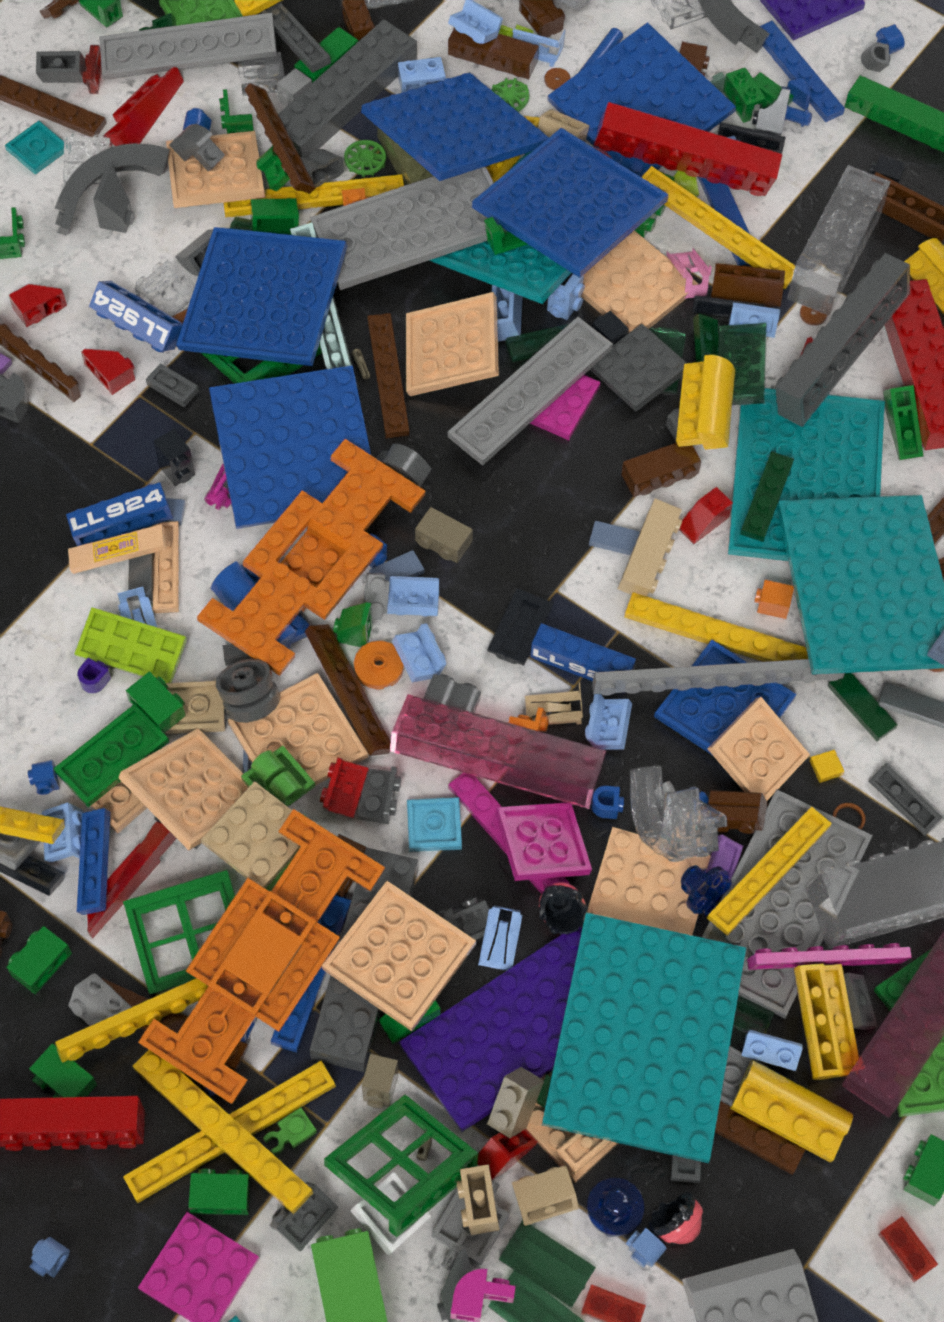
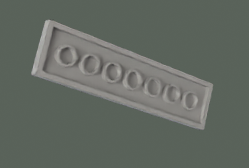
[99,13,277,80]
[448,317,613,465]

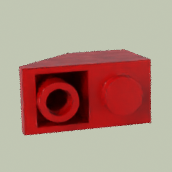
[9,284,67,327]

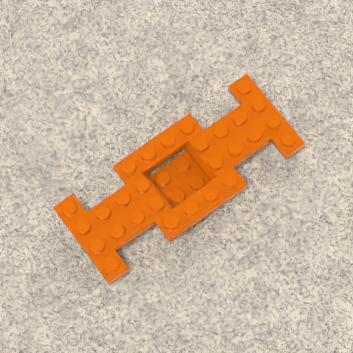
[197,439,426,676]
[138,809,385,1104]

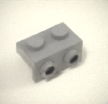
[68,973,132,1026]

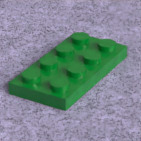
[53,704,169,808]

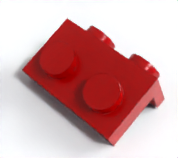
[319,757,369,819]

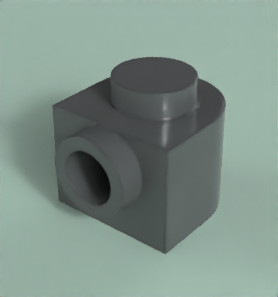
[861,42,890,72]

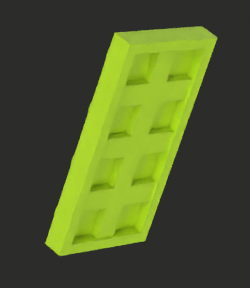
[74,607,188,683]

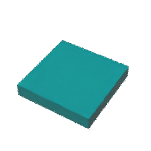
[5,120,69,175]

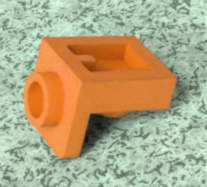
[508,707,549,739]

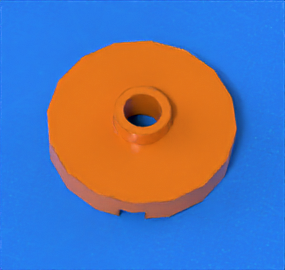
[354,641,404,690]

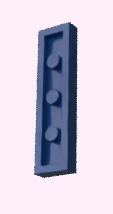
[77,808,111,915]

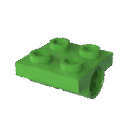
[241,745,315,807]

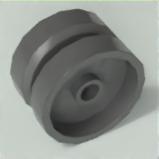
[216,659,280,723]

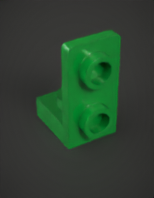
[79,0,123,28]
[219,89,254,134]
[0,207,25,259]
[484,217,528,255]

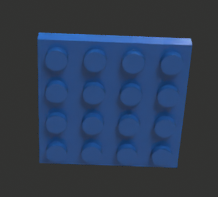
[654,640,797,756]

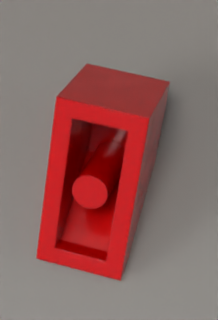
[81,349,135,395]
[679,487,733,544]
[477,1129,538,1180]

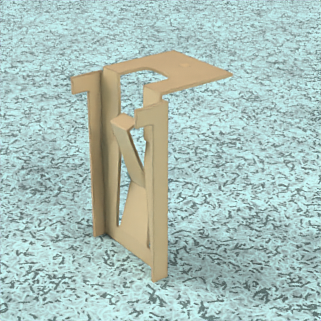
[525,683,583,725]

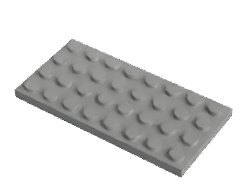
[310,167,507,290]
[702,789,873,1019]

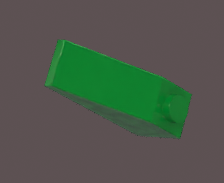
[883,385,924,460]

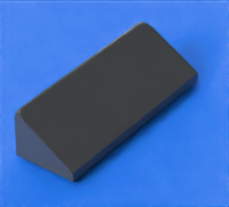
[128,527,153,601]
[878,683,944,728]
[868,763,944,836]

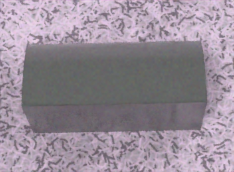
[175,230,213,276]

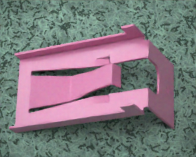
[666,248,712,299]

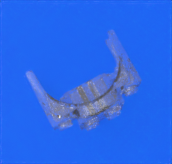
[630,765,727,862]

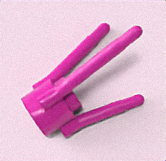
[204,464,231,510]

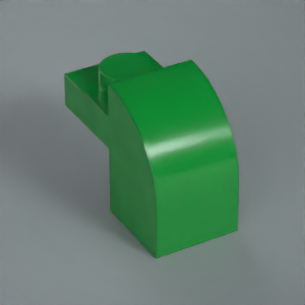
[256,145,290,192]

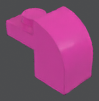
[450,1269,516,1322]

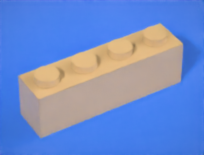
[617,498,682,597]

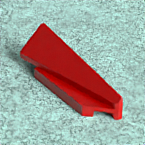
[103,67,184,146]
[87,822,177,939]

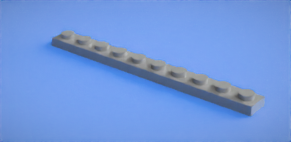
[592,659,845,695]

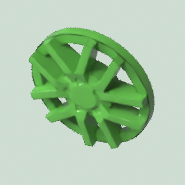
[491,78,530,112]
[344,140,386,177]

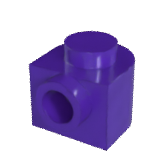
[77,658,111,694]

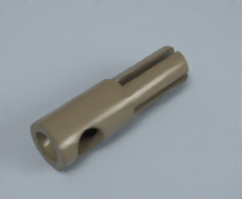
[352,349,370,380]
[416,1131,432,1161]

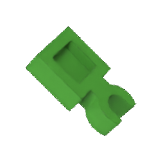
[263,1107,317,1155]

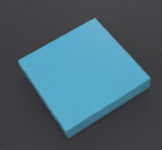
[407,797,462,852]

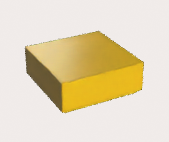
[809,749,845,783]

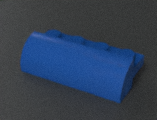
[210,561,310,649]

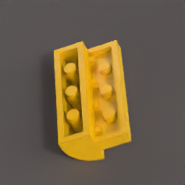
[904,238,944,314]
[676,355,735,450]
[794,964,862,1080]
[730,1060,853,1163]

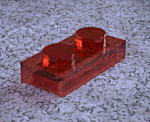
[83,45,102,94]
[878,1216,939,1283]
[581,1284,646,1322]

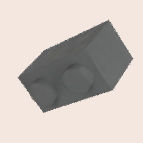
[36,51,87,83]

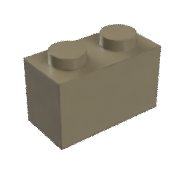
[415,507,473,563]
[362,1054,399,1109]
[487,1067,544,1138]

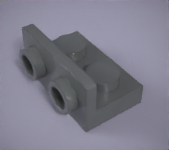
[358,767,402,824]
[437,896,497,940]
[269,1182,338,1252]

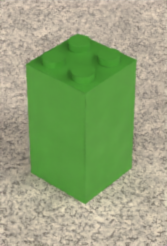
[311,1228,388,1322]

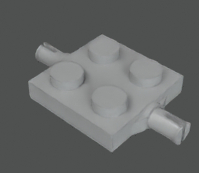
[431,1180,510,1271]

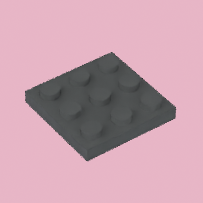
[590,324,687,411]

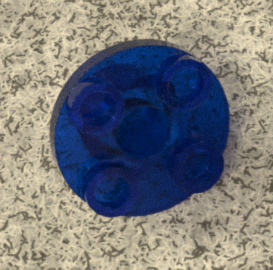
[681,865,732,915]
[587,1178,644,1237]

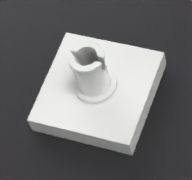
[350,1172,431,1255]

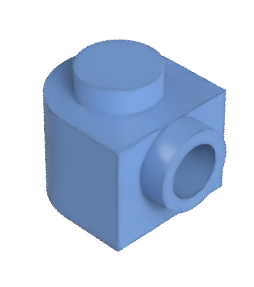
[625,1228,667,1268]
[29,1237,70,1278]

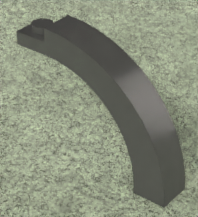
[699,0,770,53]
[55,143,170,236]

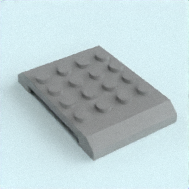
[682,1249,818,1322]

